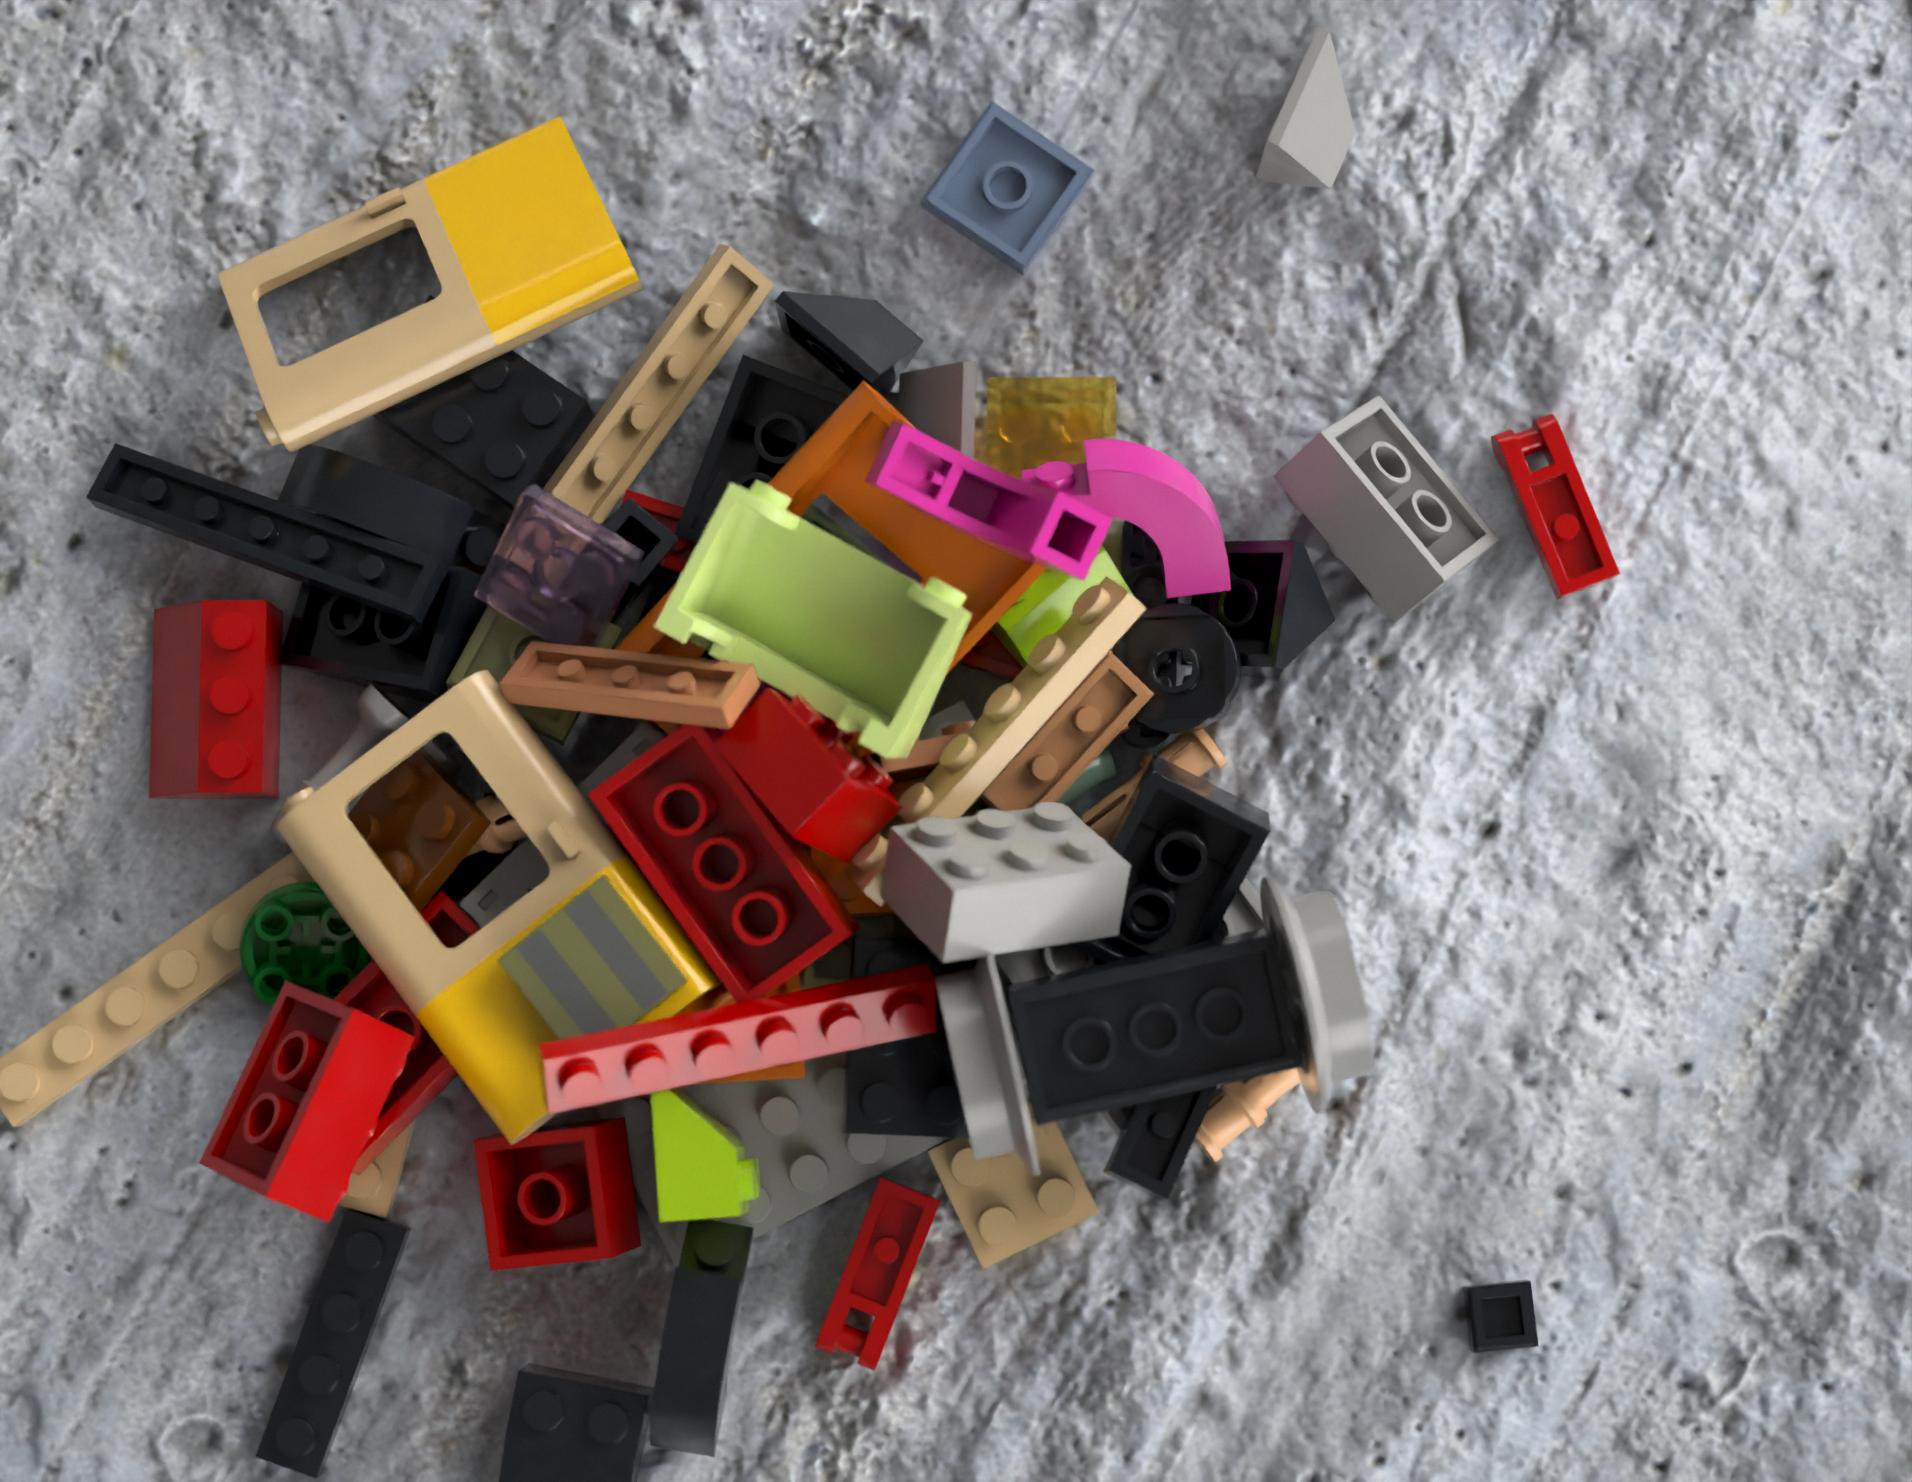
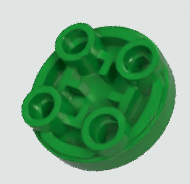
[239,882,371,1004]

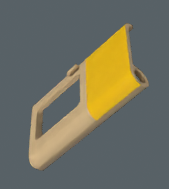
[218,115,643,453]
[276,670,722,1145]

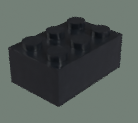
[373,295,595,517]

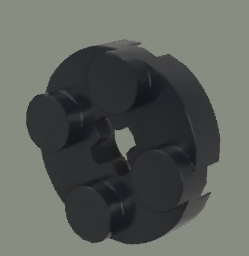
[1112,603,1242,734]

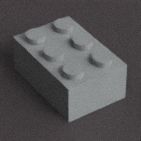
[880,802,1131,963]

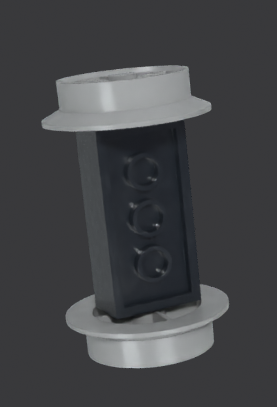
[935,875,1373,1176]

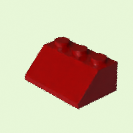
[149,600,283,799]
[199,981,415,1223]

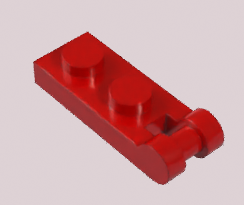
[1491,414,1620,600]
[815,1177,941,1371]

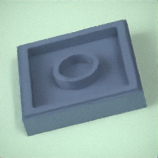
[921,101,1094,276]

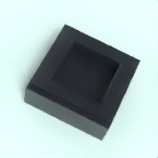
[1463,1279,1539,1353]

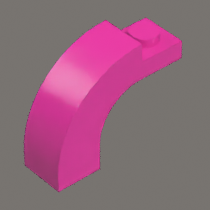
[865,421,1113,580]
[1021,439,1231,598]

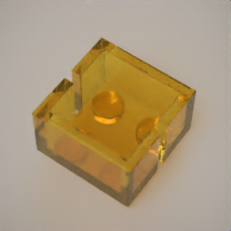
[987,377,1116,480]

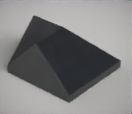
[774,291,924,399]
[1181,540,1335,681]

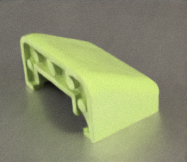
[654,480,972,759]

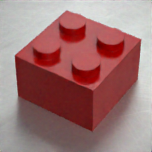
[713,687,903,863]
[473,1117,641,1271]

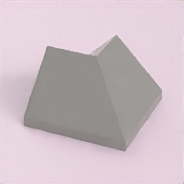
[1255,26,1356,189]

